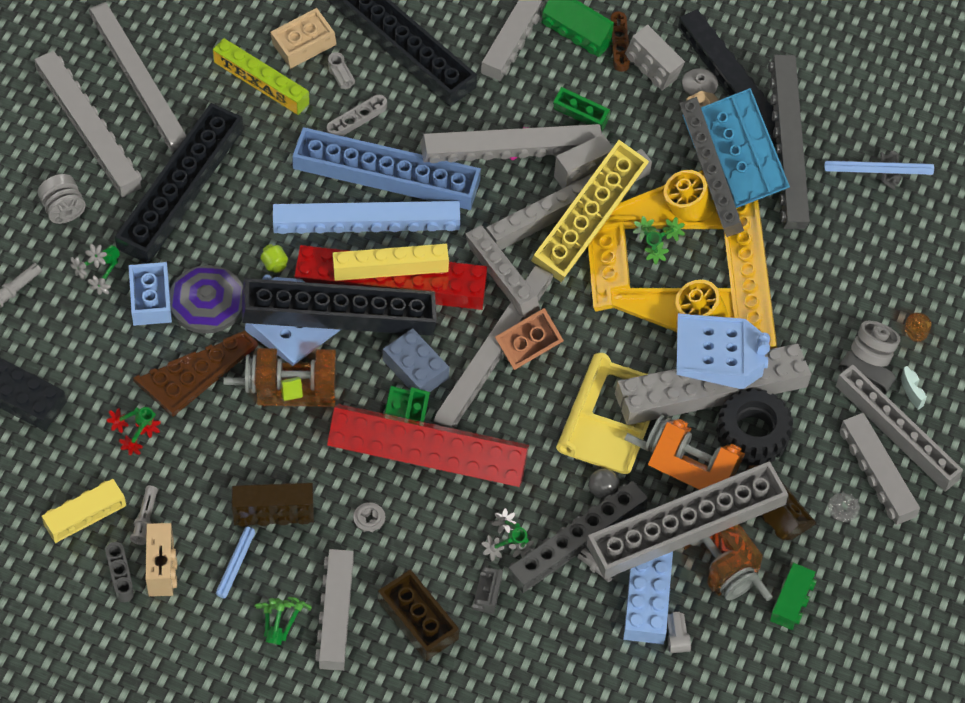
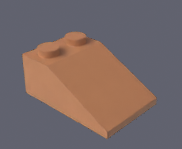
[495,308,564,370]

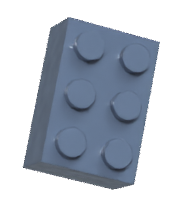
[383,328,449,392]

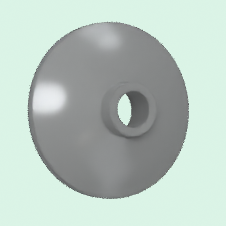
[682,68,718,96]

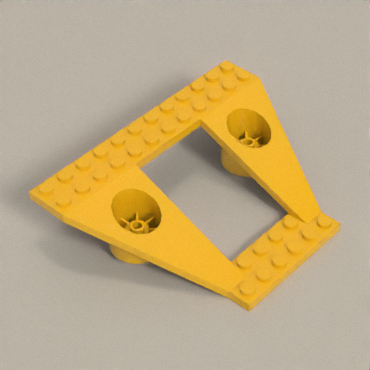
[588,170,777,349]

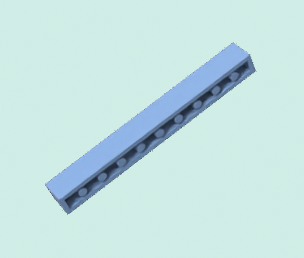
[273,201,460,234]

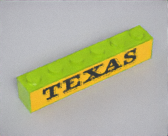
[213,38,309,115]

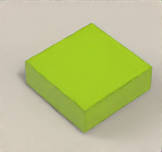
[280,377,303,401]

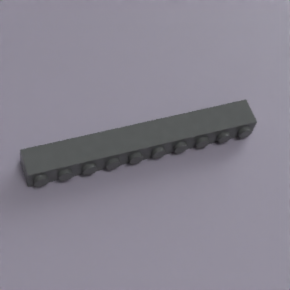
[768,55,810,229]

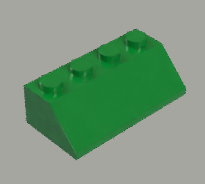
[542,0,614,57]

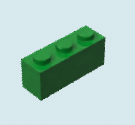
[553,87,611,132]
[770,563,817,630]

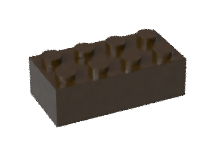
[232,483,314,527]
[378,569,459,661]

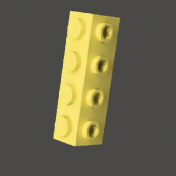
[42,479,126,543]

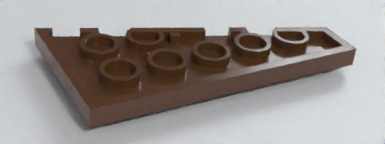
[133,331,258,417]

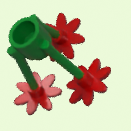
[106,407,161,455]

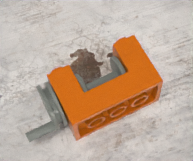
[624,415,745,490]

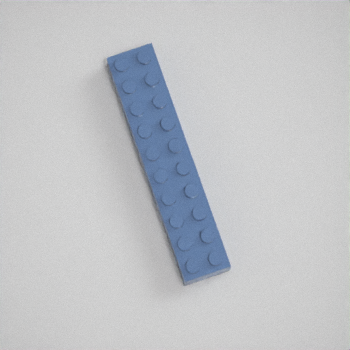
[292,127,481,210]

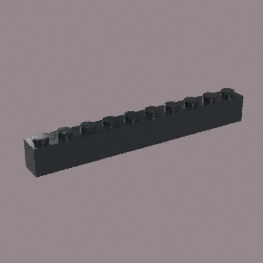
[678,9,777,148]

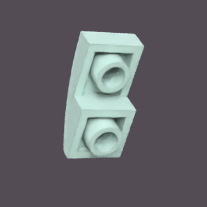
[901,366,927,410]

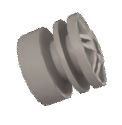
[37,174,86,224]

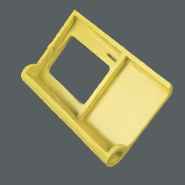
[556,353,650,474]

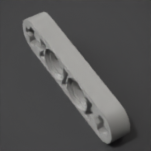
[327,95,387,136]

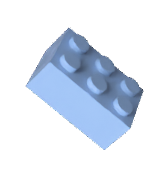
[129,262,172,326]

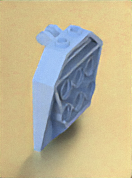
[245,274,340,366]
[676,314,770,389]

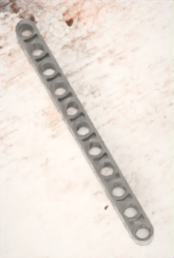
[89,2,186,152]
[434,266,553,429]

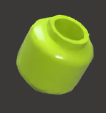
[260,244,288,273]

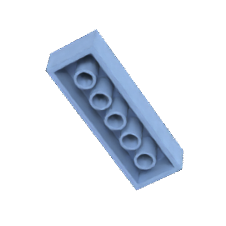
[623,551,673,644]

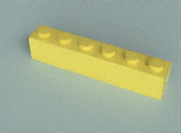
[333,244,449,281]

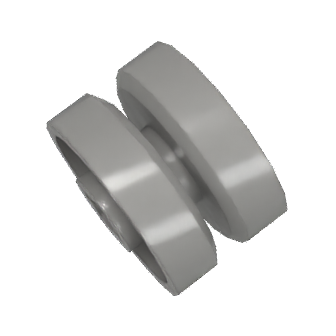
[851,320,900,367]

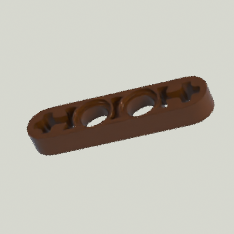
[611,11,630,72]

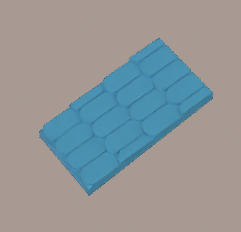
[682,88,790,208]

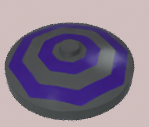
[170,265,243,334]

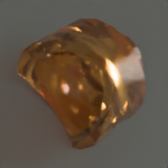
[904,313,931,342]

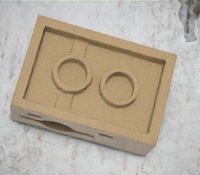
[270,8,336,69]
[146,523,177,596]

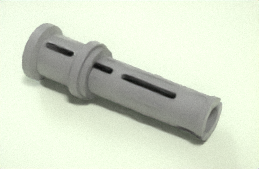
[0,263,42,308]
[130,485,158,545]

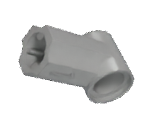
[328,52,355,90]
[667,612,691,653]

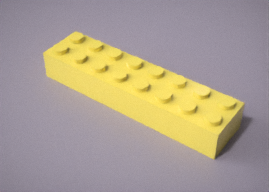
[531,140,649,283]

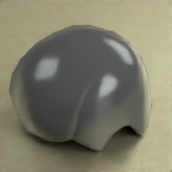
[588,469,620,499]

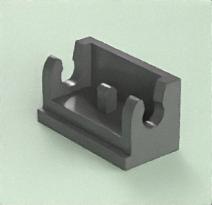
[472,568,503,614]

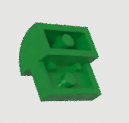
[384,386,430,422]

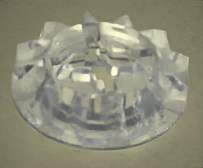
[828,491,860,522]

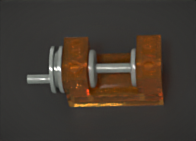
[224,348,336,407]
[683,524,773,601]

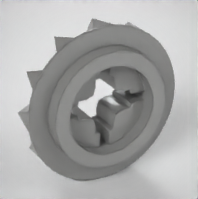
[353,503,385,533]

